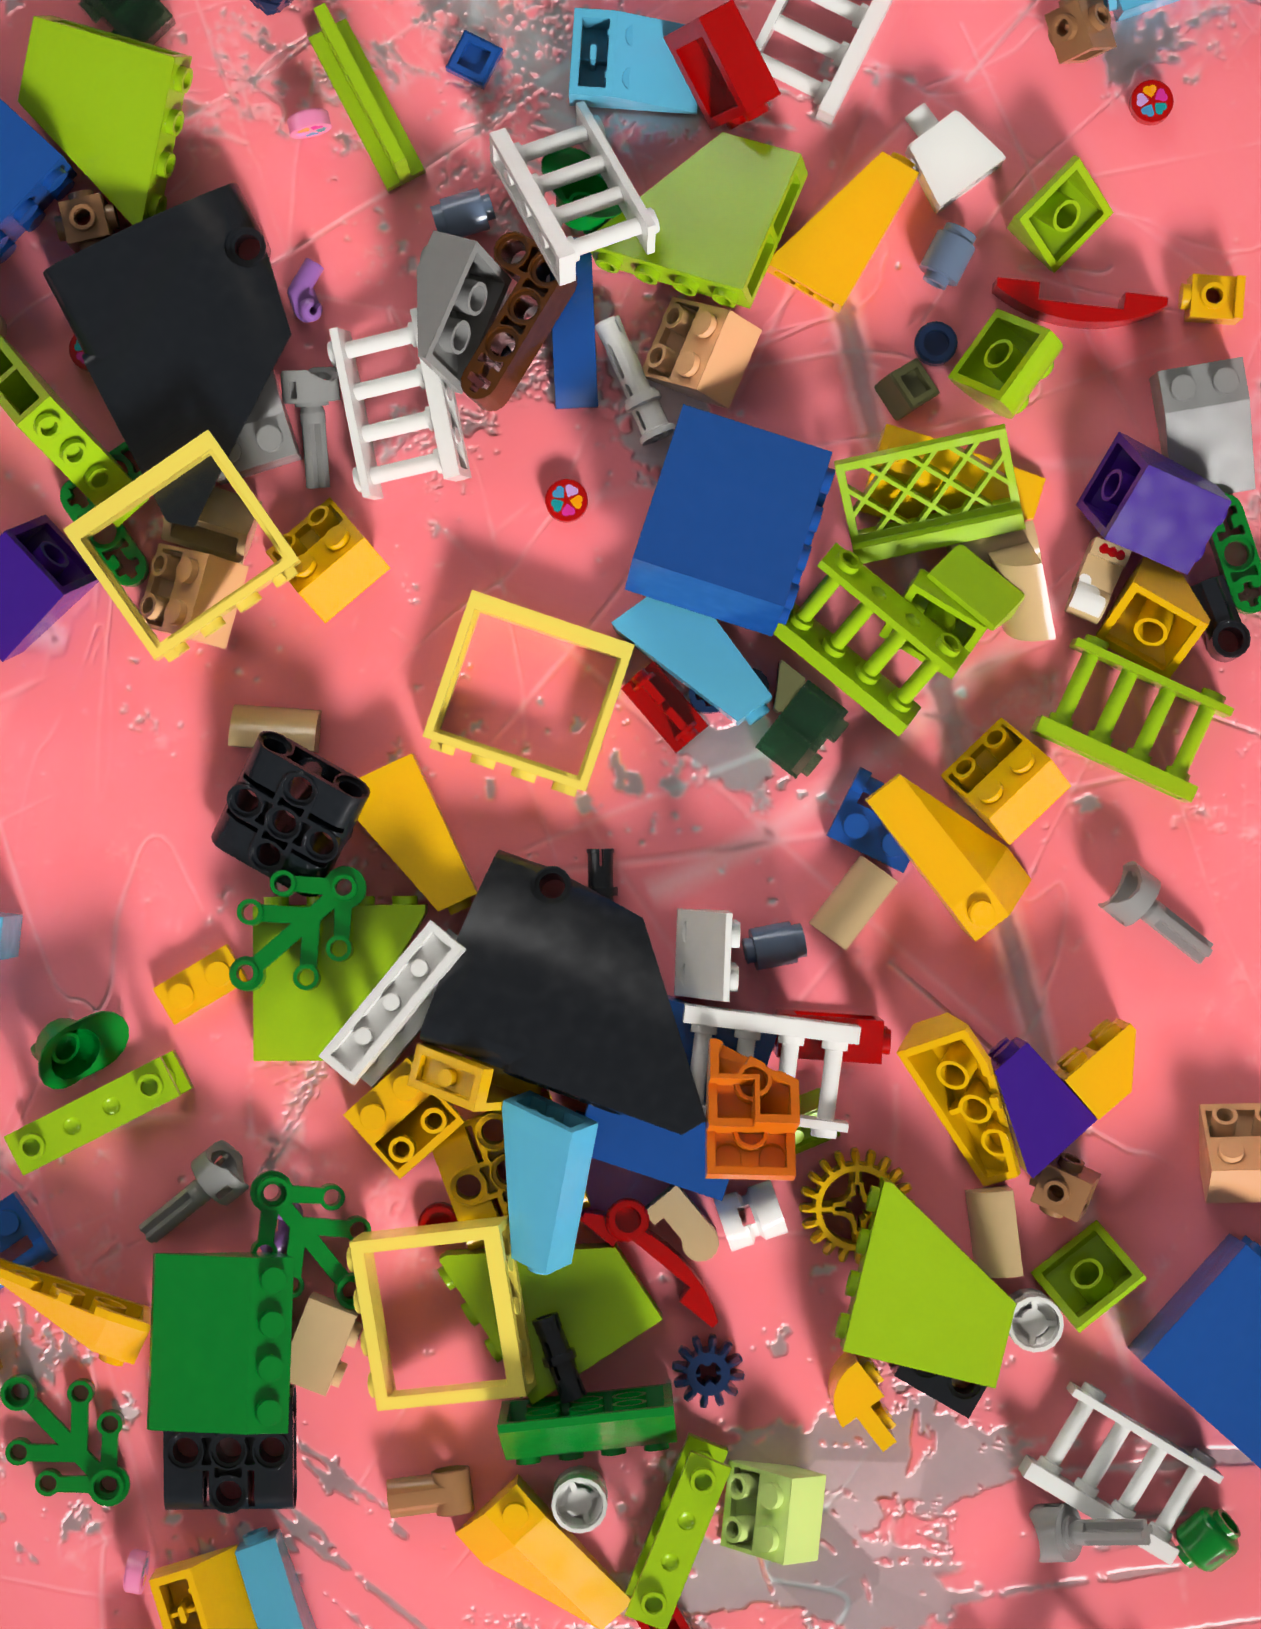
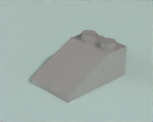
[417,230,512,394]
[1149,357,1256,494]
[217,369,302,485]

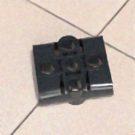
[211,731,370,897]
[163,1384,297,1514]

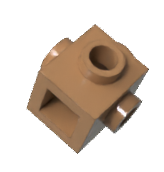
[1044,0,1117,64]
[54,189,120,253]
[1029,1153,1102,1222]

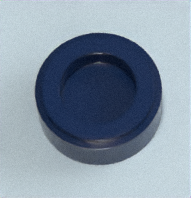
[914,321,958,366]

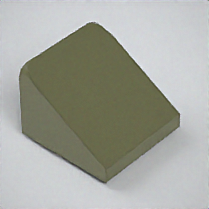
[874,358,940,421]
[772,659,806,714]

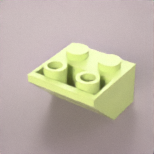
[720,1460,826,1565]

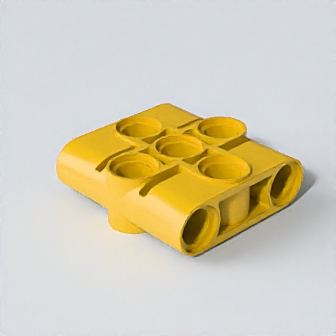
[432,1090,591,1251]

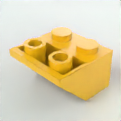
[266,497,390,624]
[940,717,1071,845]
[1055,1018,1136,1120]
[343,1055,465,1179]
[148,1544,258,1629]

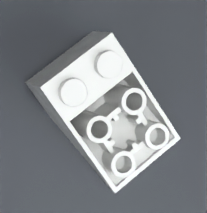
[674,908,741,1002]

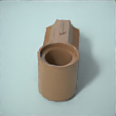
[386,1465,475,1518]

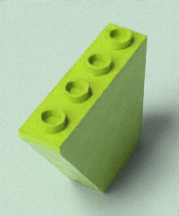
[18,15,193,225]
[590,132,808,309]
[0,334,149,528]
[253,896,428,1061]
[835,1177,1016,1389]
[437,1242,663,1404]

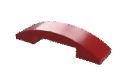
[992,277,1168,329]
[580,1208,718,1328]

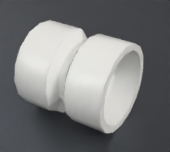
[714,1180,788,1252]
[1009,1288,1064,1353]
[551,1465,608,1534]

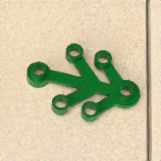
[229,866,367,992]
[250,1170,371,1309]
[0,1374,131,1506]

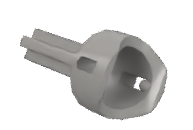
[280,367,340,489]
[1098,861,1214,964]
[139,1140,249,1243]
[1029,1503,1153,1563]

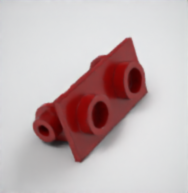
[621,661,709,753]

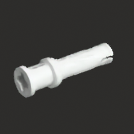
[595,315,675,446]

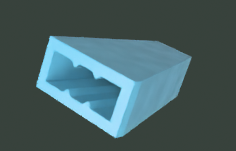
[611,597,772,726]
[502,1090,598,1275]
[235,1527,317,1629]

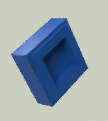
[445,30,503,90]

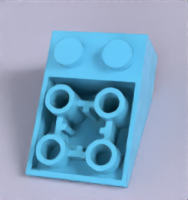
[569,8,698,115]

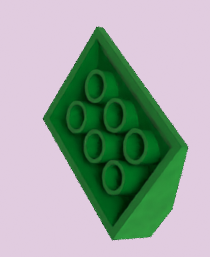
[147,1252,294,1435]
[497,1383,677,1465]

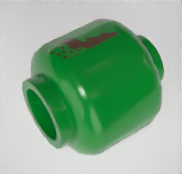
[1176,1507,1241,1572]

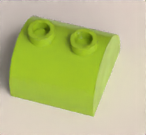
[948,308,1063,419]
[879,568,988,680]

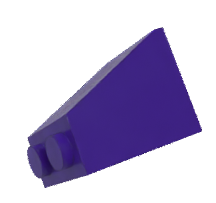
[1076,432,1232,575]
[0,514,99,662]
[988,1037,1098,1178]

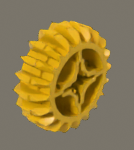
[799,1147,915,1264]

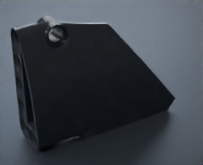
[43,183,292,527]
[420,850,706,1135]

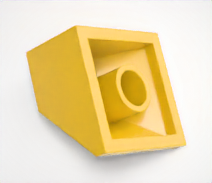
[1095,556,1210,679]

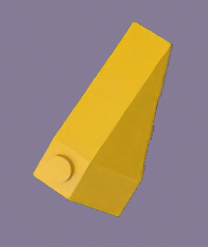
[859,424,1046,522]
[865,773,1031,942]
[896,1012,1021,1187]
[0,1258,151,1366]
[455,1474,631,1629]

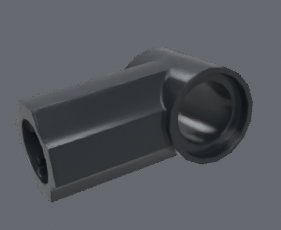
[1190,574,1251,663]

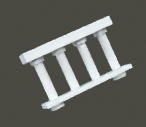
[755,0,893,126]
[489,100,660,286]
[327,308,472,500]
[319,920,466,1088]
[682,1003,861,1139]
[1018,1381,1224,1565]

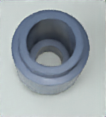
[430,188,496,237]
[919,222,976,290]
[742,921,807,971]

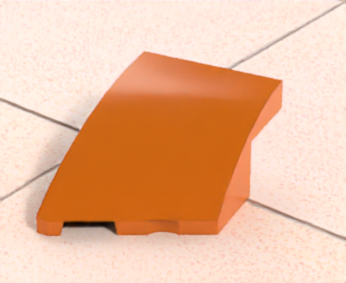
[705,1038,800,1181]

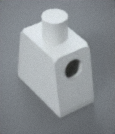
[905,103,1006,215]

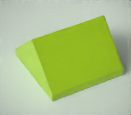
[1007,155,1114,273]
[1030,1220,1147,1333]

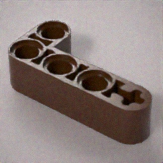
[461,231,577,411]

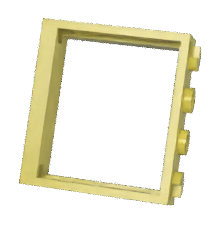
[63,430,301,663]
[422,590,635,797]
[346,1216,537,1411]

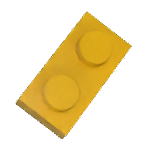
[152,944,249,1025]

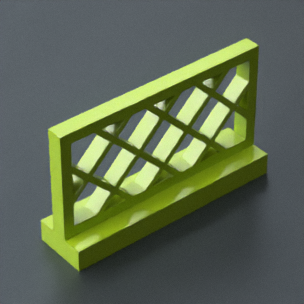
[308,3,426,192]
[834,424,1026,564]

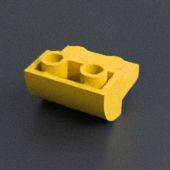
[828,1352,897,1452]

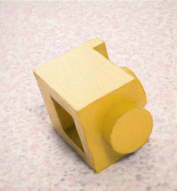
[1178,273,1246,325]

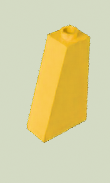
[766,151,919,313]
[357,753,478,915]

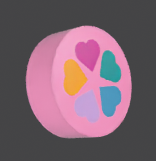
[287,108,332,139]
[123,1549,150,1595]

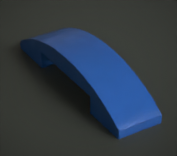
[550,237,598,409]

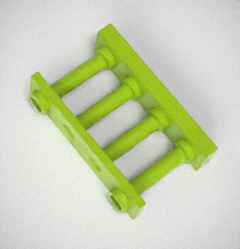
[774,542,970,737]
[1030,634,1235,803]
[4,1050,194,1176]
[625,1432,732,1629]

